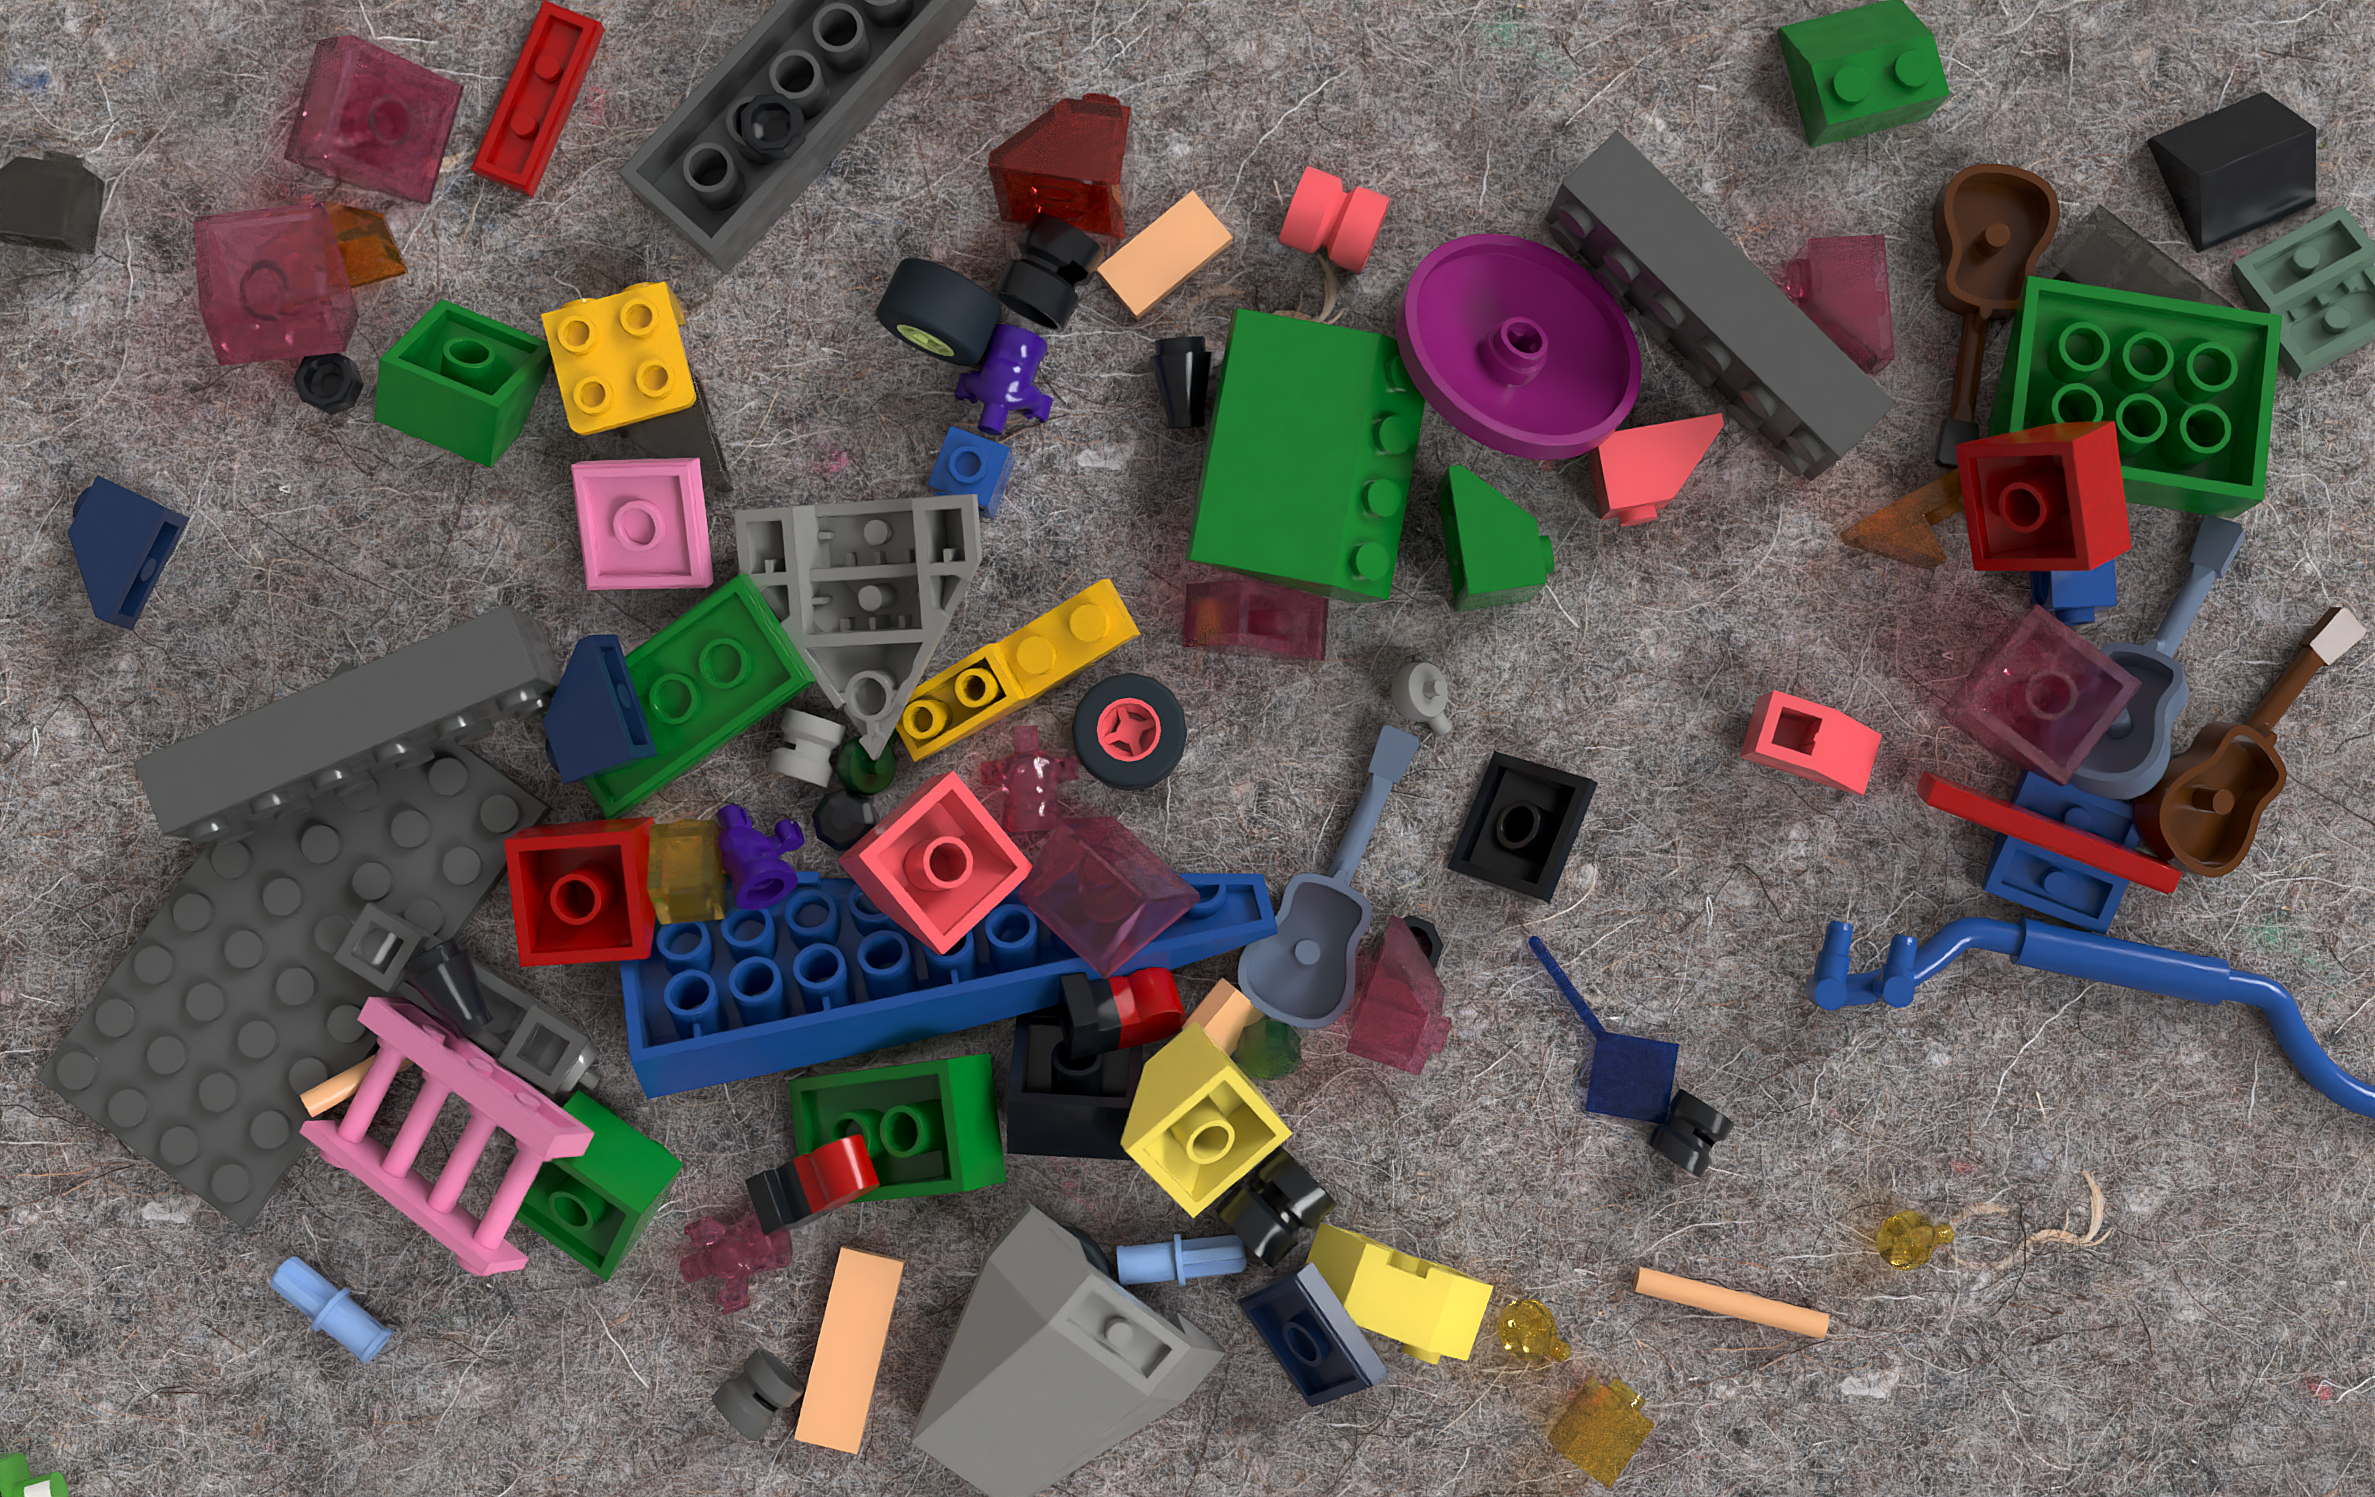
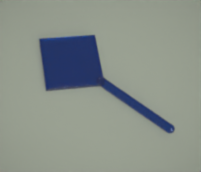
[1528,936,1679,1124]

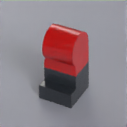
[1056,967,1186,1060]
[745,1134,880,1236]

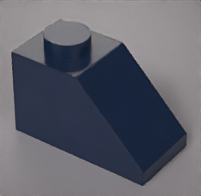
[68,475,189,630]
[542,634,658,784]

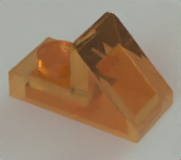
[1839,468,1964,570]

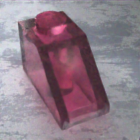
[1787,234,1895,374]
[1182,580,1329,661]
[1346,915,1451,1076]

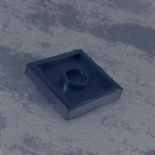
[1238,1262,1389,1407]

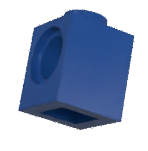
[927,425,1015,520]
[2030,558,2117,626]

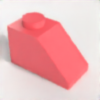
[1588,413,1724,526]

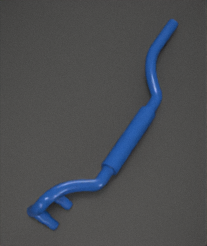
[1805,917,2375,1119]

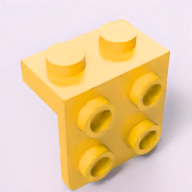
[541,281,696,436]

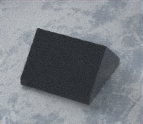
[2147,91,2316,254]
[1447,751,1598,906]

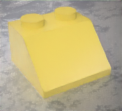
[1121,1020,1293,1218]

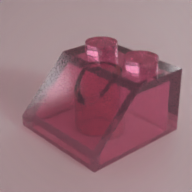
[283,35,464,204]
[194,202,359,366]
[1939,604,2143,787]

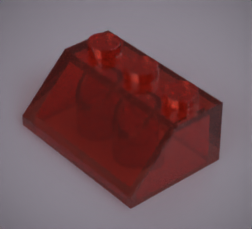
[988,93,1135,238]

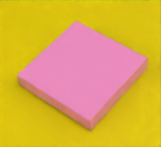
[570,458,714,590]

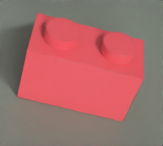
[837,771,1035,955]

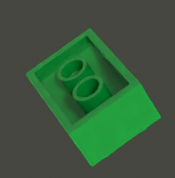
[788,1053,1007,1204]

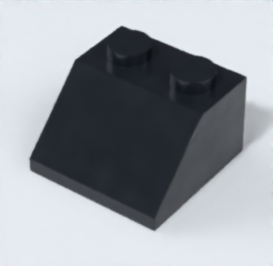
[1006,1007,1144,1161]

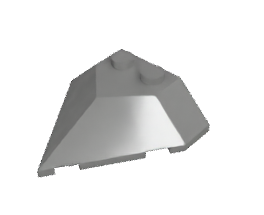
[734,494,982,761]

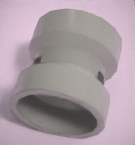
[766,708,847,788]

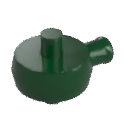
[836,728,900,795]

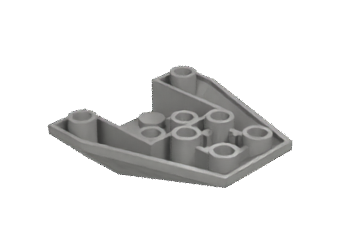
[910,1203,1226,1497]

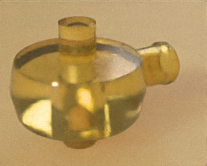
[1876,1210,1954,1271]
[1498,1299,1571,1362]

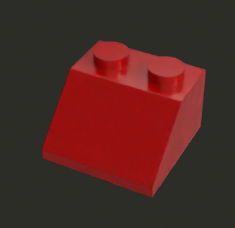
[1955,421,2132,571]
[504,817,660,967]

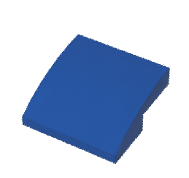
[1982,764,2141,935]

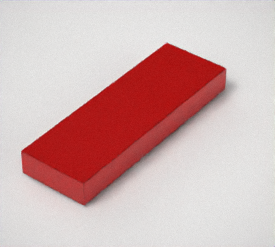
[471,0,605,198]

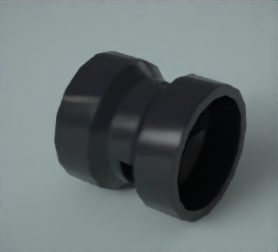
[1645,1088,1735,1179]

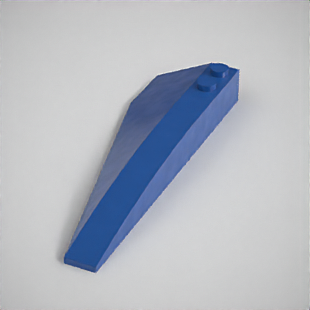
[619,871,1278,1099]

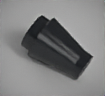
[1150,336,1212,429]
[406,937,493,1039]

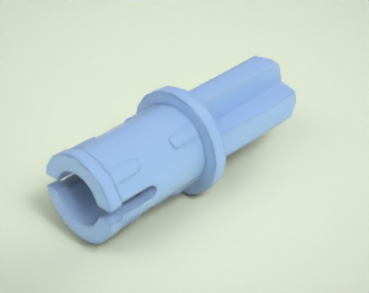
[1117,1234,1247,1287]
[270,1256,393,1365]

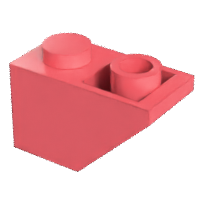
[1739,690,1882,796]

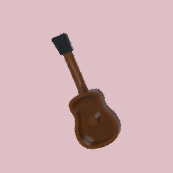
[1932,163,2060,470]

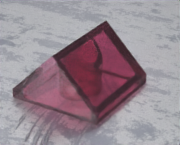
[1018,816,1200,979]

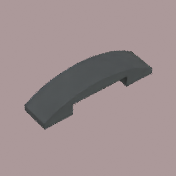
[333,903,591,1095]

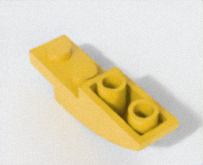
[895,579,1141,762]

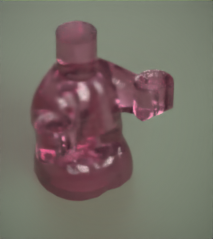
[980,725,1079,832]
[680,1212,793,1316]

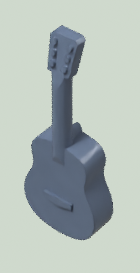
[2041,515,2245,799]
[1238,725,1421,1029]

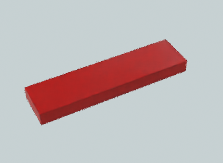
[1915,770,2182,895]

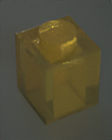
[647,819,726,925]
[1547,1375,1655,1489]

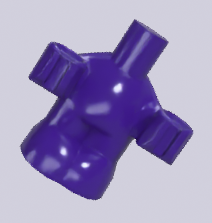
[954,324,1053,436]
[716,804,805,911]

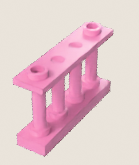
[299,997,594,1276]

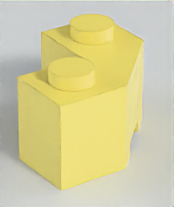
[1305,1222,1494,1365]

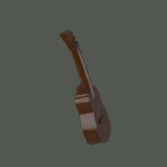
[2134,607,2367,878]

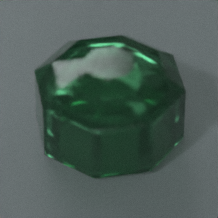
[1237,1019,1301,1081]

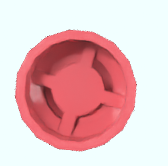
[1278,165,1391,275]

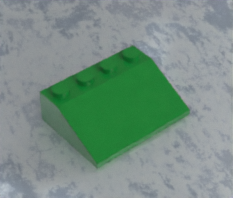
[1987,276,2282,519]
[1185,308,1426,604]

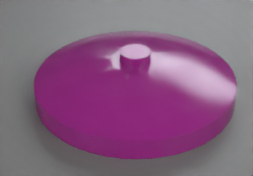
[1395,234,1641,460]

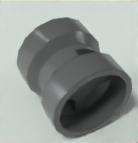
[711,1347,804,1441]

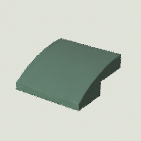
[2231,205,2375,382]

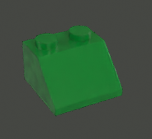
[1777,0,1950,148]
[374,299,552,468]
[1436,465,1554,612]
[514,1090,684,1282]

